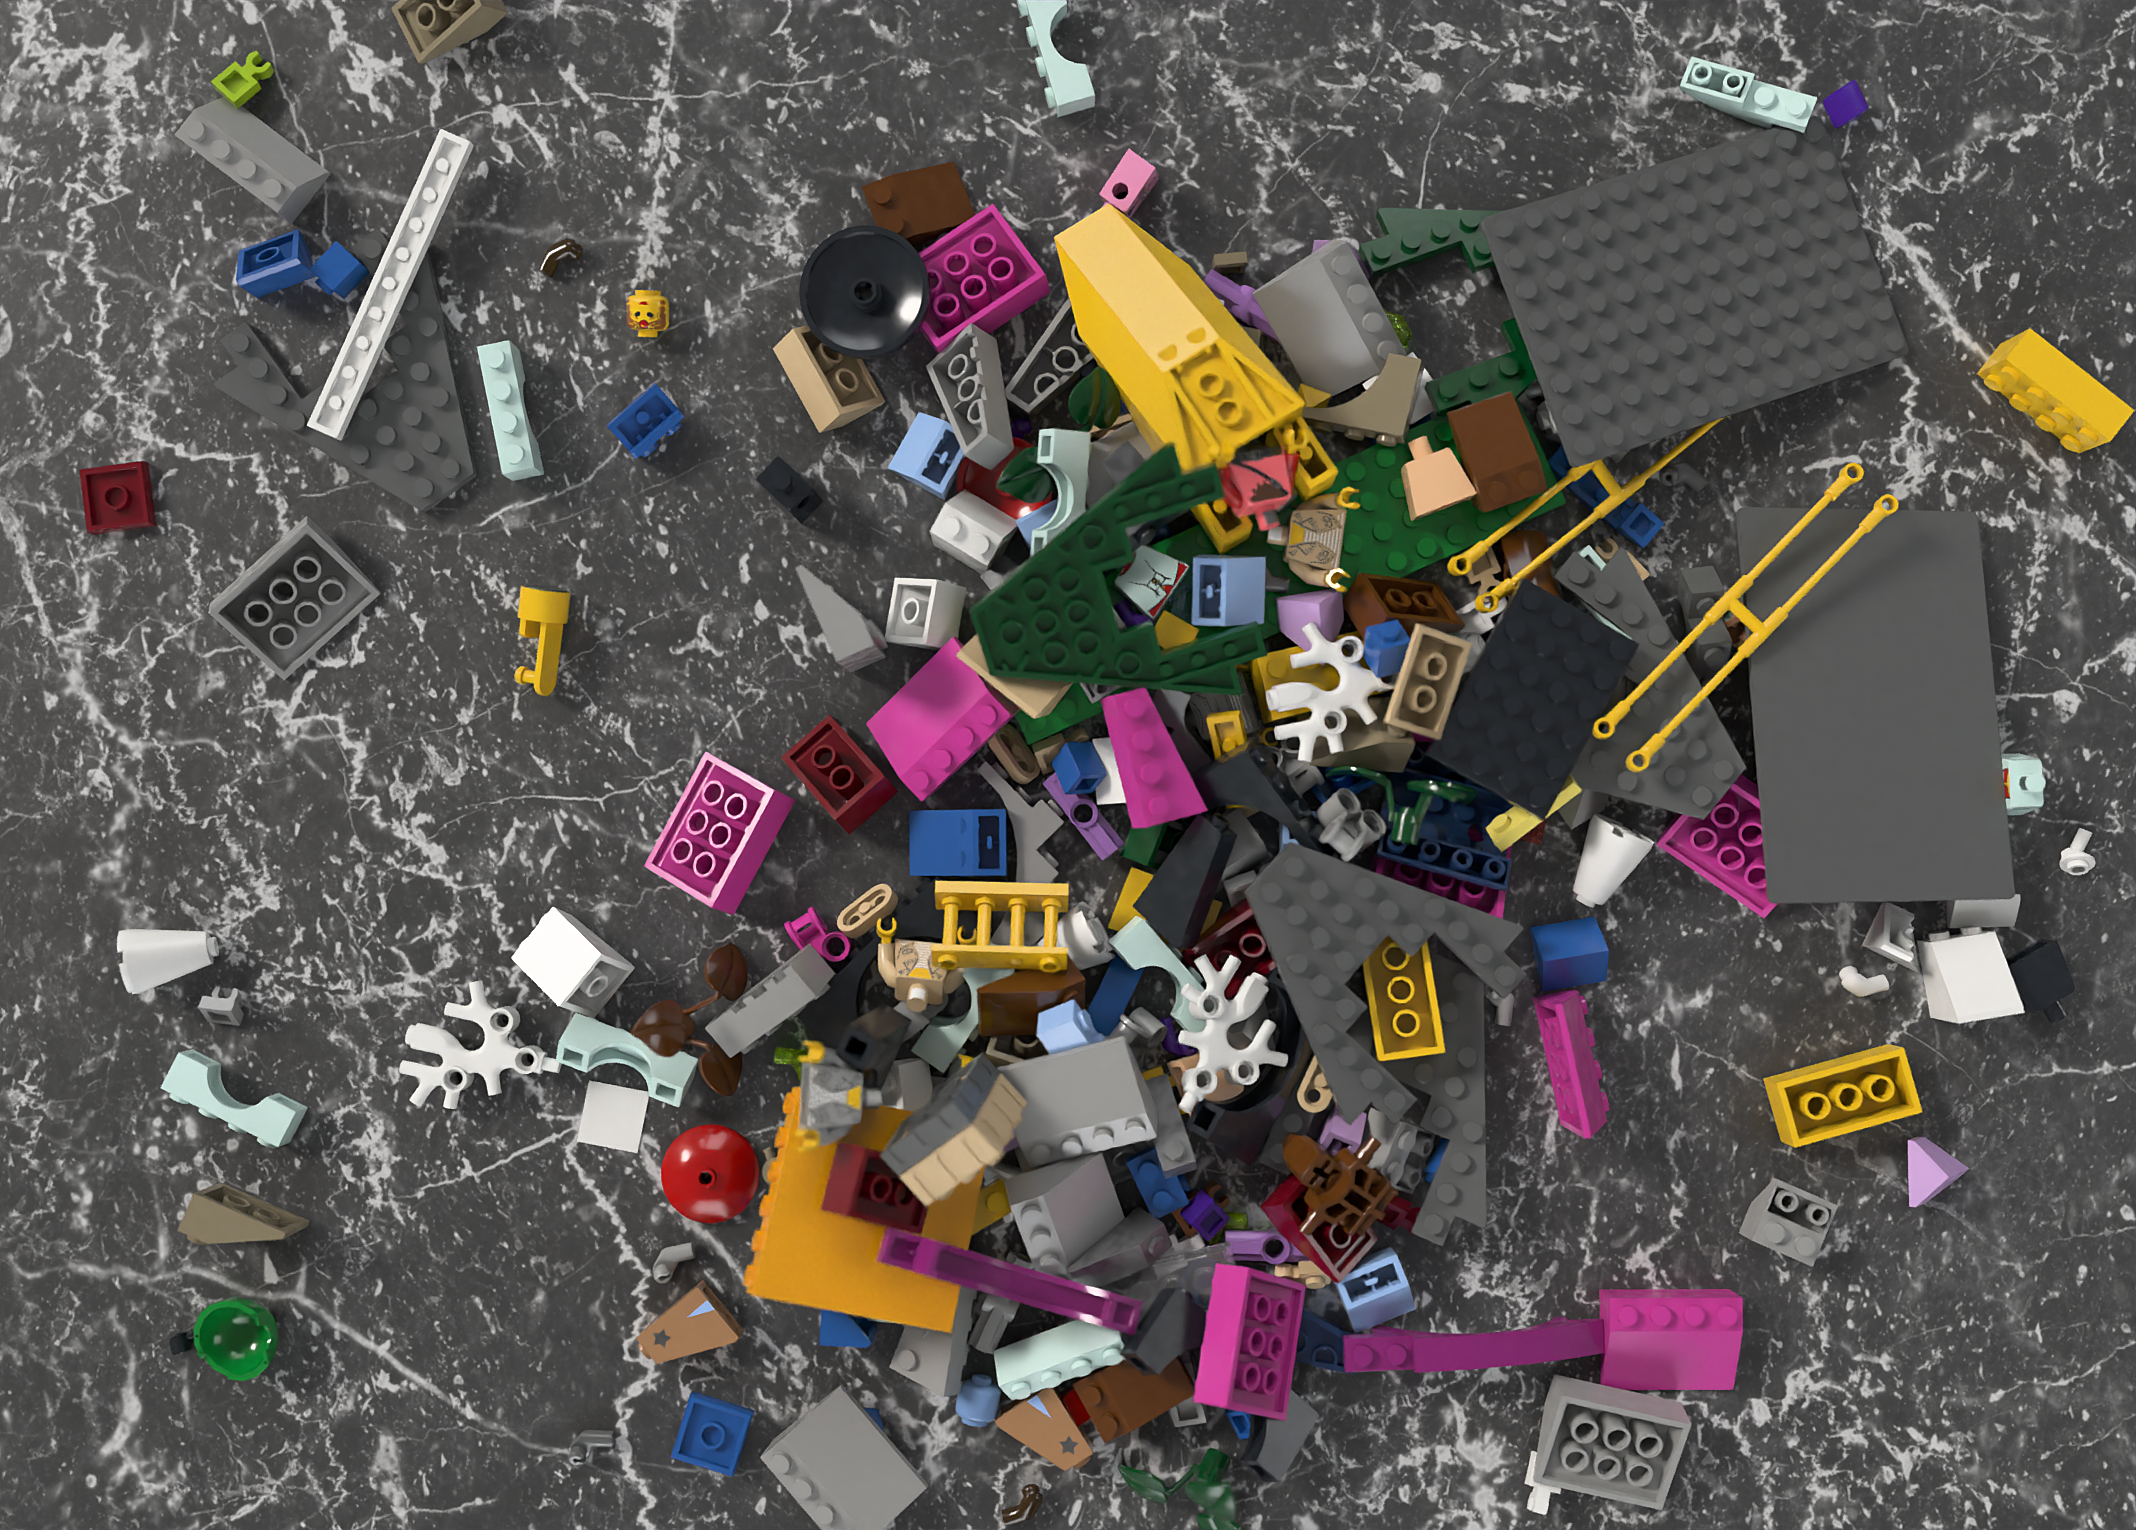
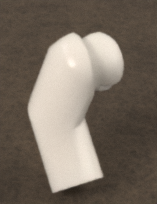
[1839,966,1889,997]

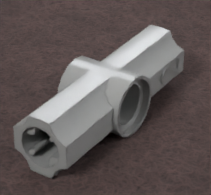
[968,1250,1034,1354]

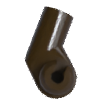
[537,238,583,278]

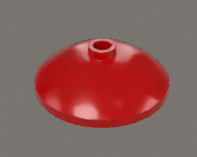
[957,436,1053,533]
[661,1124,760,1223]

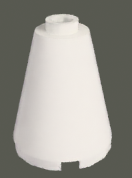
[1573,813,1654,908]
[1022,901,1115,970]
[117,929,219,994]

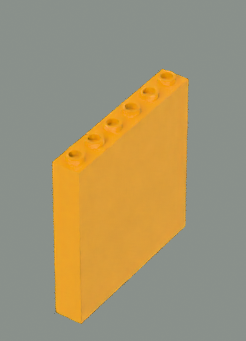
[743,1087,986,1333]

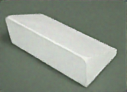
[1946,894,2021,928]

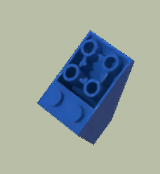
[909,809,1007,876]

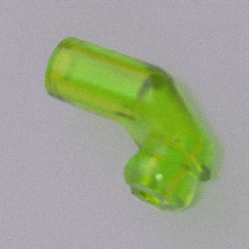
[1205,1211,1248,1245]

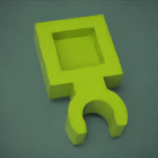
[211,51,274,109]

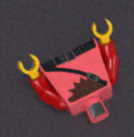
[1208,429,1309,531]

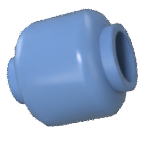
[955,1374,1001,1427]

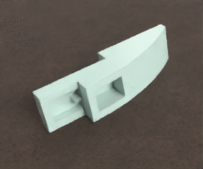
[1679,56,1817,133]

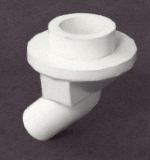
[2059,828,2095,875]

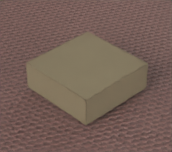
[1212,251,1247,275]

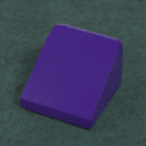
[1823,79,1869,128]
[1180,1190,1231,1242]

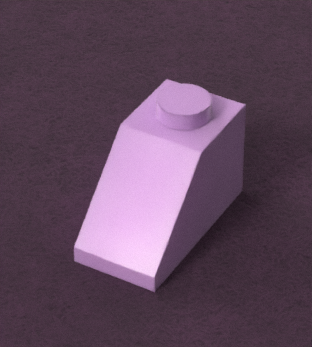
[1317,1103,1367,1157]

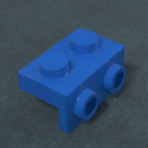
[606,383,684,459]
[1125,1145,1191,1219]

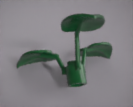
[996,367,1121,503]
[1325,766,1476,845]
[1117,1448,1243,1530]

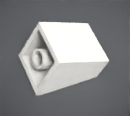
[930,490,1018,574]
[512,907,635,1018]
[1917,926,2024,1023]

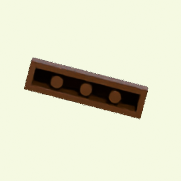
[1496,530,1564,600]

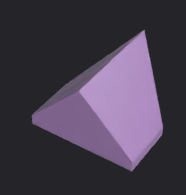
[1276,588,1344,666]
[1908,1136,1969,1207]

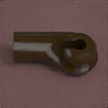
[1001,1484,1043,1527]

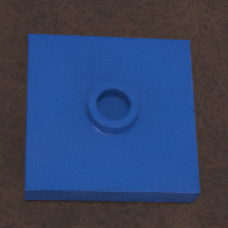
[670,1391,755,1477]

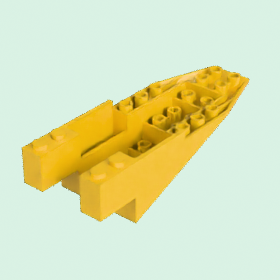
[1054,203,1338,555]

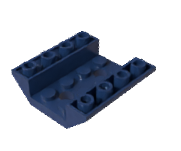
[1374,744,1514,892]

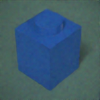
[310,241,370,299]
[1363,619,1411,678]
[1051,741,1107,795]

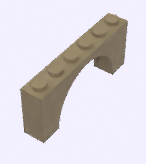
[1241,326,1424,447]

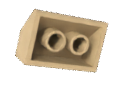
[773,325,885,433]
[1384,624,1472,740]
[956,634,1073,719]

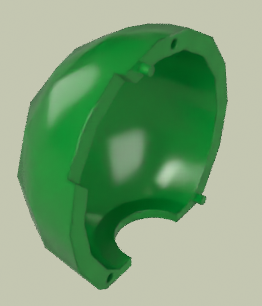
[193,1297,278,1381]

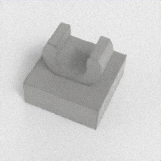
[198,986,244,1026]

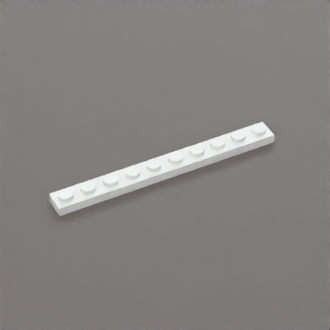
[307,129,474,441]

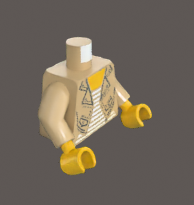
[1266,487,1360,593]
[876,918,977,1012]

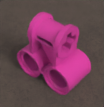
[784,906,853,962]

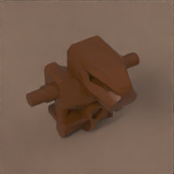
[1282,1133,1399,1237]

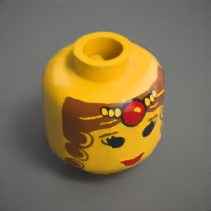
[627,290,669,337]

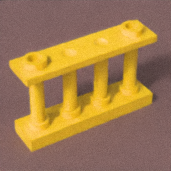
[931,881,1069,972]

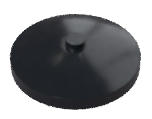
[799,225,931,359]

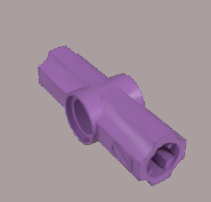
[1203,269,1280,345]
[1042,773,1124,861]
[1223,1228,1310,1264]

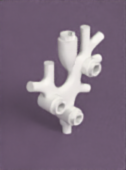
[1266,621,1400,763]
[1179,955,1288,1113]
[399,980,562,1109]

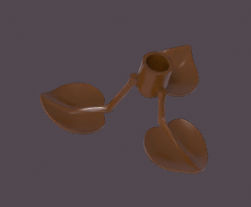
[631,942,748,1096]

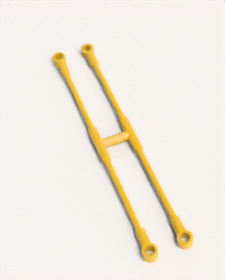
[1448,415,1731,614]
[1592,463,1899,772]

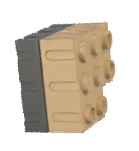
[880,1053,1027,1206]

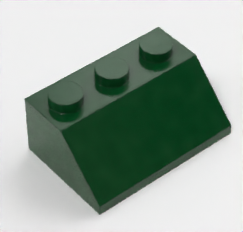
[1120,807,1217,870]

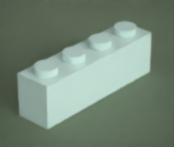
[993,1319,1129,1400]

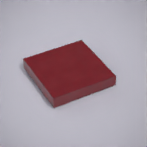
[79,461,156,535]

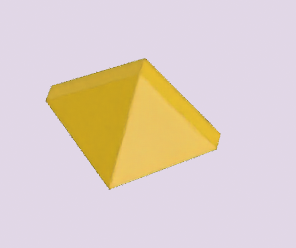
[1297,383,1331,408]

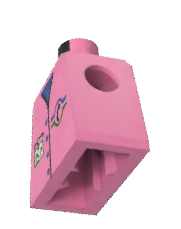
[1099,149,1159,219]

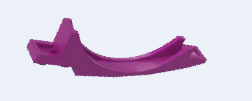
[876,1227,1143,1335]
[1343,1317,1605,1373]

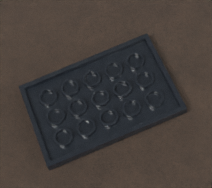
[1424,578,1640,820]

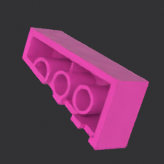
[1101,688,1208,828]

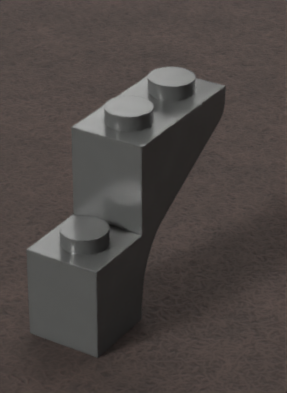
[1676,566,1732,691]
[1149,689,1215,776]

